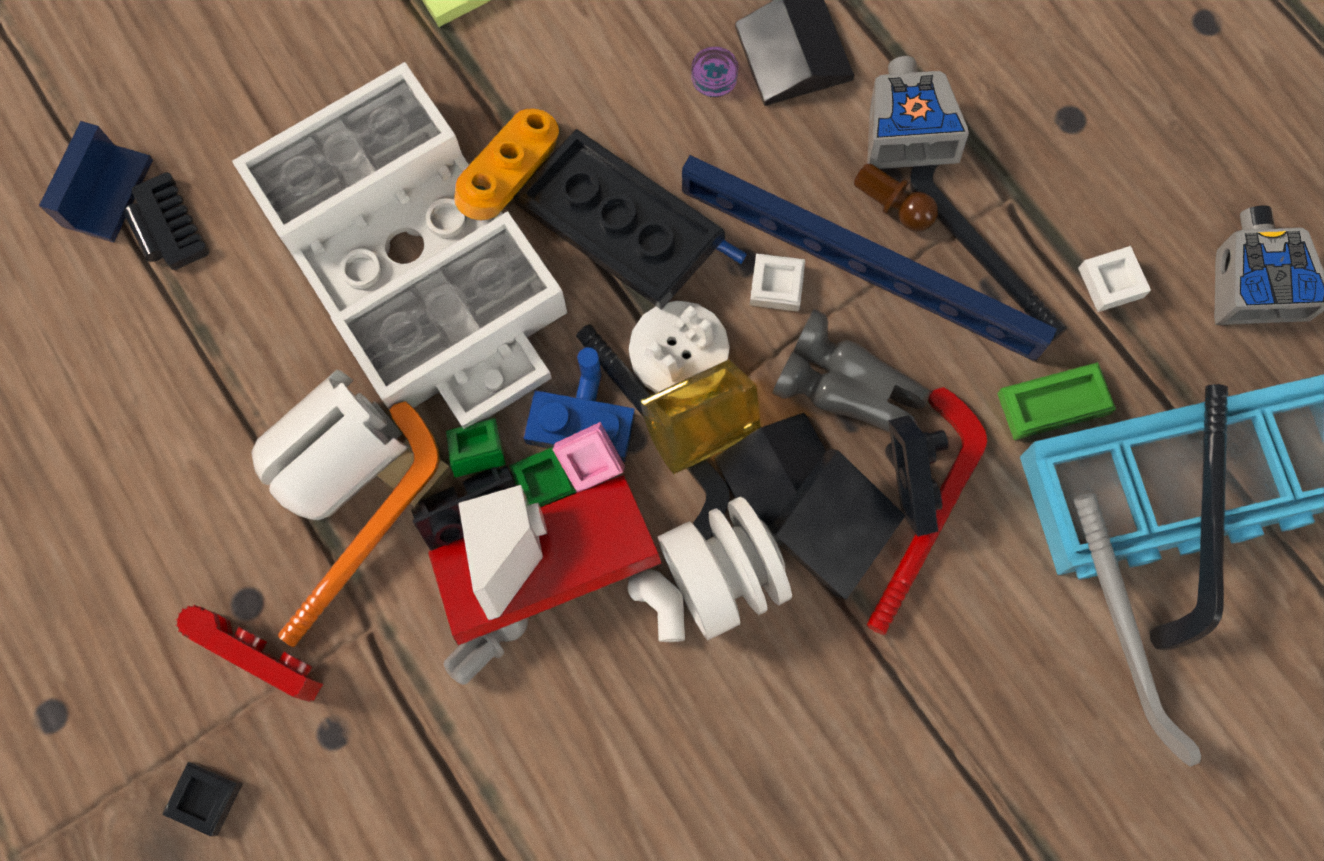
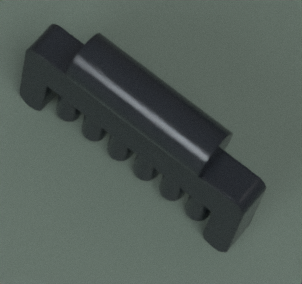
[124,172,209,270]

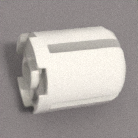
[251,370,409,520]

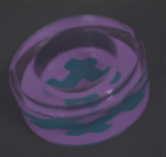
[691,47,739,97]

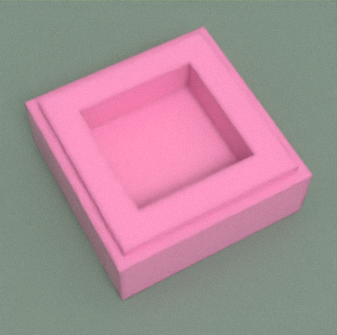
[553,422,625,493]

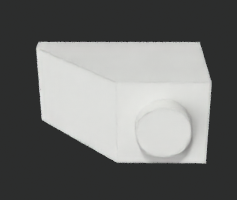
[459,485,547,620]

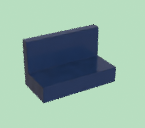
[39,121,153,243]

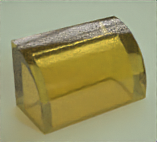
[640,359,761,474]

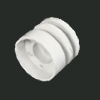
[658,496,792,641]

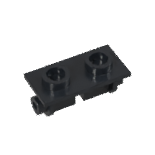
[411,466,516,551]

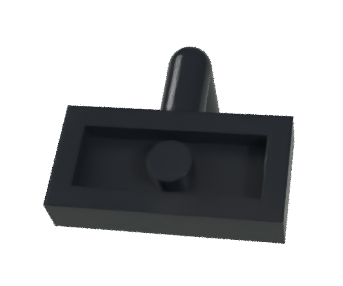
[885,415,948,537]

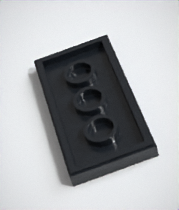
[513,129,725,310]

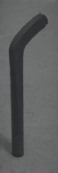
[909,165,1068,341]
[576,324,730,540]
[1150,384,1228,650]

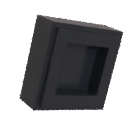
[162,762,243,837]

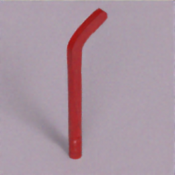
[866,387,987,635]

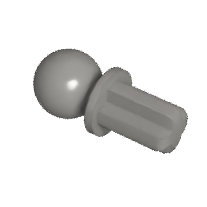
[444,618,528,685]

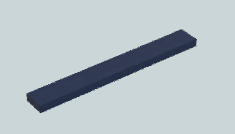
[682,155,1057,361]

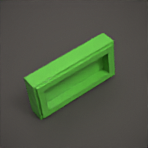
[997,362,1116,440]

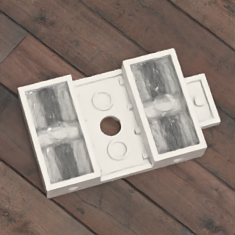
[232,62,567,429]

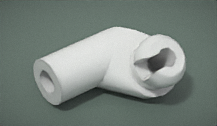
[628,569,685,642]

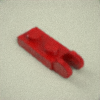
[175,605,323,702]

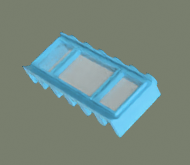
[1020,374,1324,580]

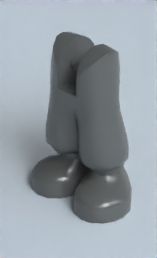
[772,309,931,432]

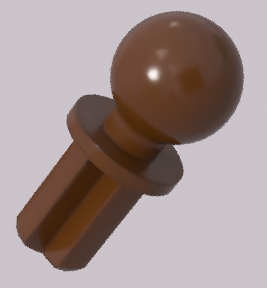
[854,164,938,232]

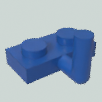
[524,347,635,462]

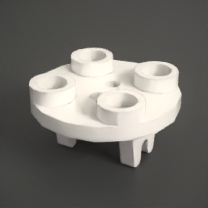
[629,301,730,402]

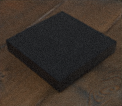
[769,449,906,600]

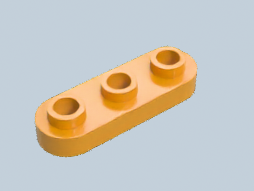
[454,108,559,220]

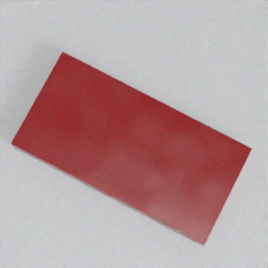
[428,475,662,646]

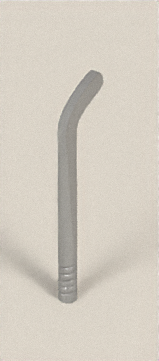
[1073,493,1201,767]

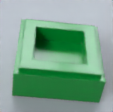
[446,418,506,478]
[509,447,576,507]

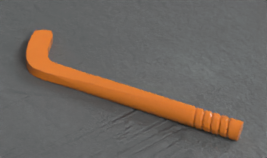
[278,401,440,647]

